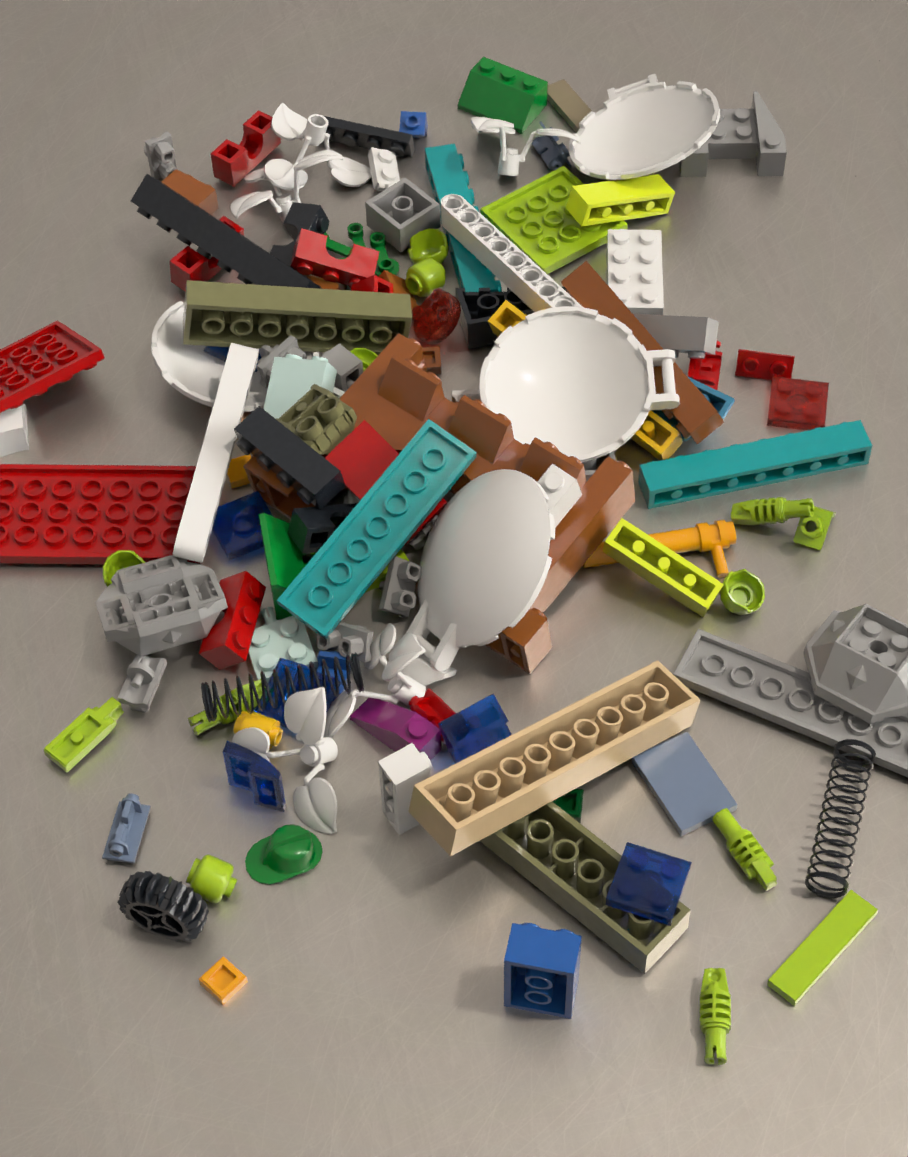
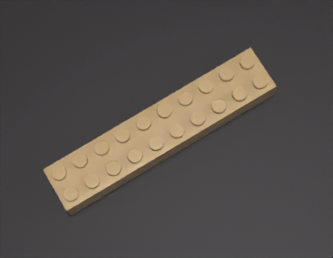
[408,660,700,856]

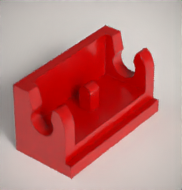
[688,341,723,390]

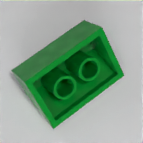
[458,57,548,134]
[259,513,309,620]

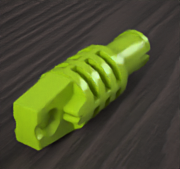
[731,497,814,525]
[188,679,273,736]
[712,808,777,891]
[700,968,731,1065]

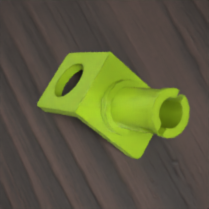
[793,506,836,550]

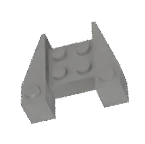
[679,91,787,177]

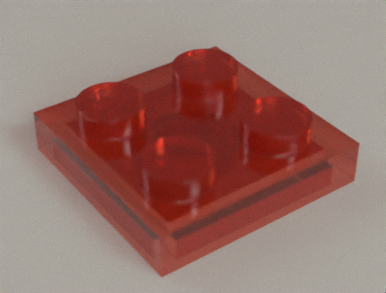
[767,376,829,430]

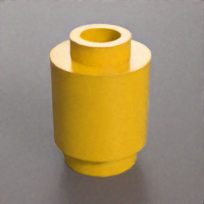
[233,711,283,750]

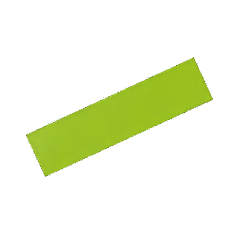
[767,890,878,1006]

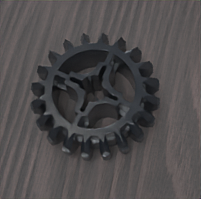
[117,871,209,942]

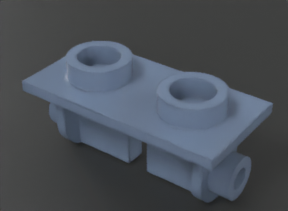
[532,121,572,170]
[102,793,151,863]

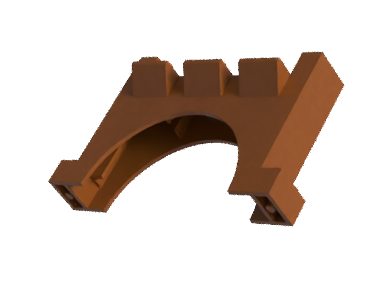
[243,333,635,674]

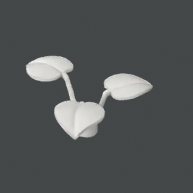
[264,103,372,190]
[471,117,581,176]
[230,150,343,225]
[324,623,426,738]
[231,687,338,834]

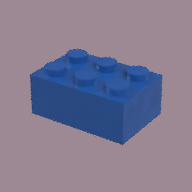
[504,923,582,1019]

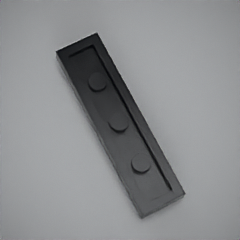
[324,116,415,158]

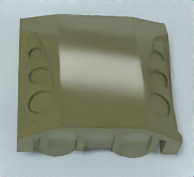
[276,384,357,455]

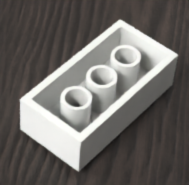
[606,229,664,315]

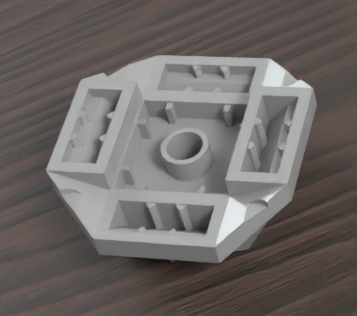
[95,555,228,656]
[803,604,908,724]

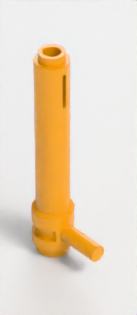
[583,519,736,578]

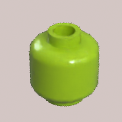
[405,258,445,298]
[186,854,238,904]

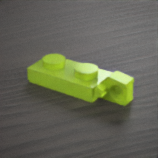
[43,697,124,773]

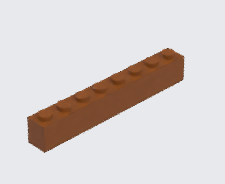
[561,261,724,444]

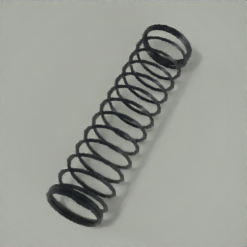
[201,652,365,722]
[805,739,876,898]

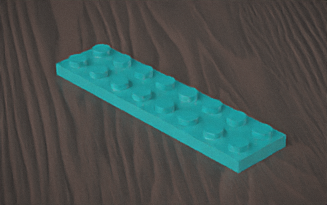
[277,419,477,639]

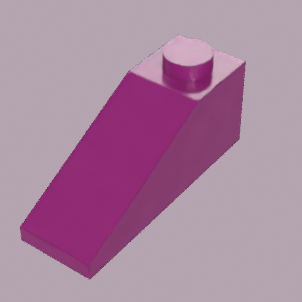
[350,698,442,761]

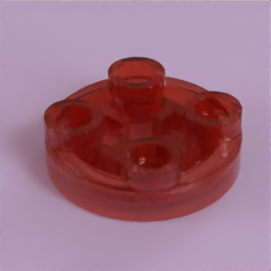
[412,288,461,345]

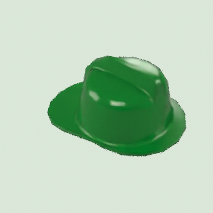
[245,824,323,885]

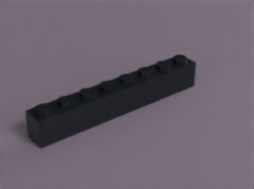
[130,174,321,289]

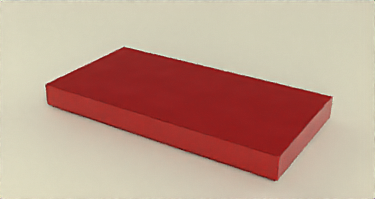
[325,419,447,545]

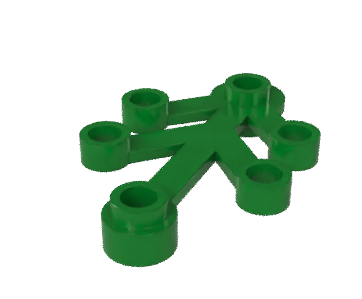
[324,223,400,276]

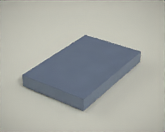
[632,732,738,836]

